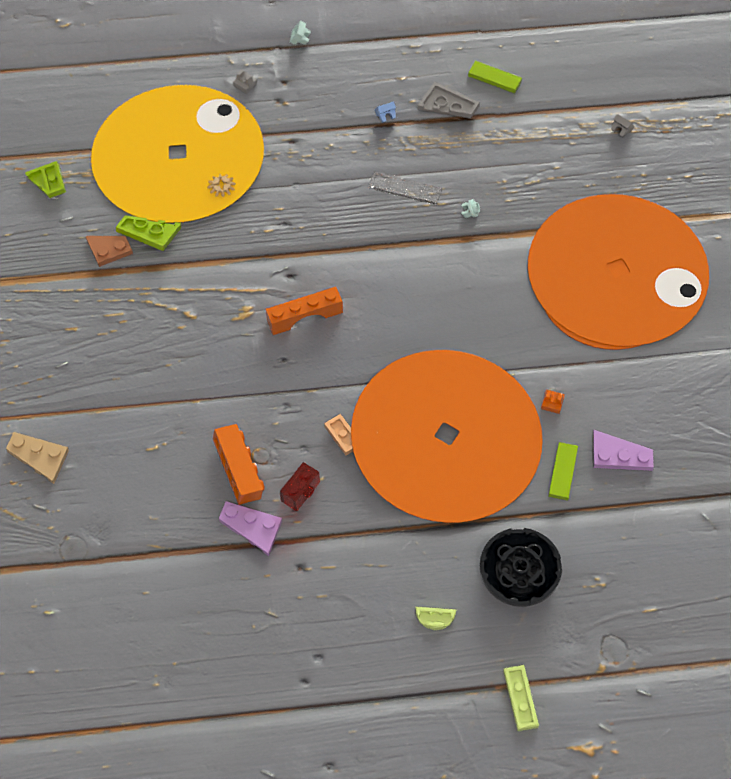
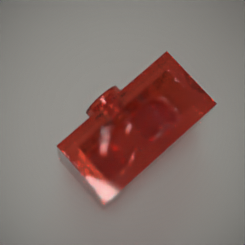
[280,462,320,511]

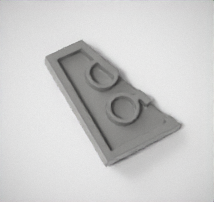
[417,82,480,118]

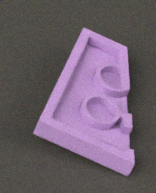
[593,430,654,471]
[219,501,282,556]

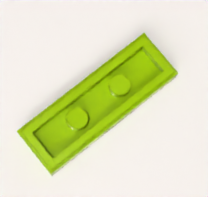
[468,60,522,94]
[548,442,578,501]

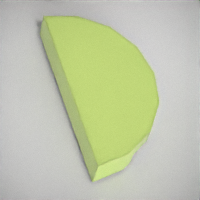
[415,607,456,630]

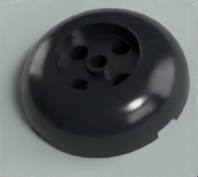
[480,528,562,607]

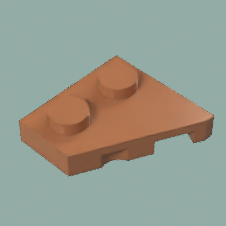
[86,236,133,267]

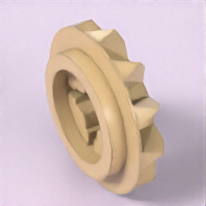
[208,174,236,197]

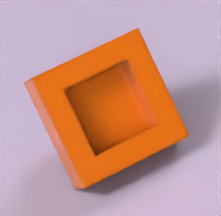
[541,389,565,414]

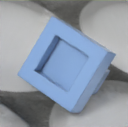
[374,101,396,123]

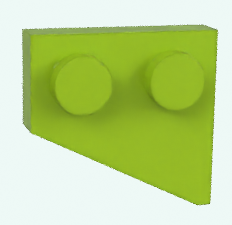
[25,161,66,198]

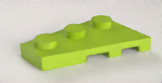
[116,215,181,251]

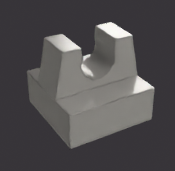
[233,70,257,94]
[611,114,635,138]

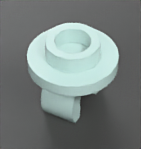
[461,199,480,218]

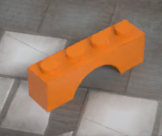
[266,287,343,335]

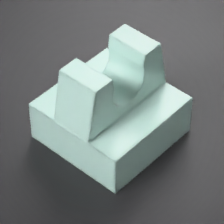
[290,21,311,45]

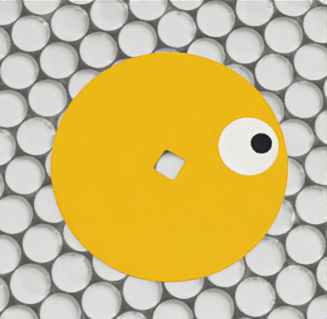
[91,85,264,223]

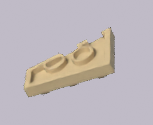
[6,432,69,484]

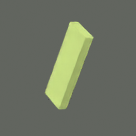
[503,665,539,731]

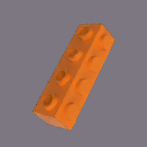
[213,424,265,505]

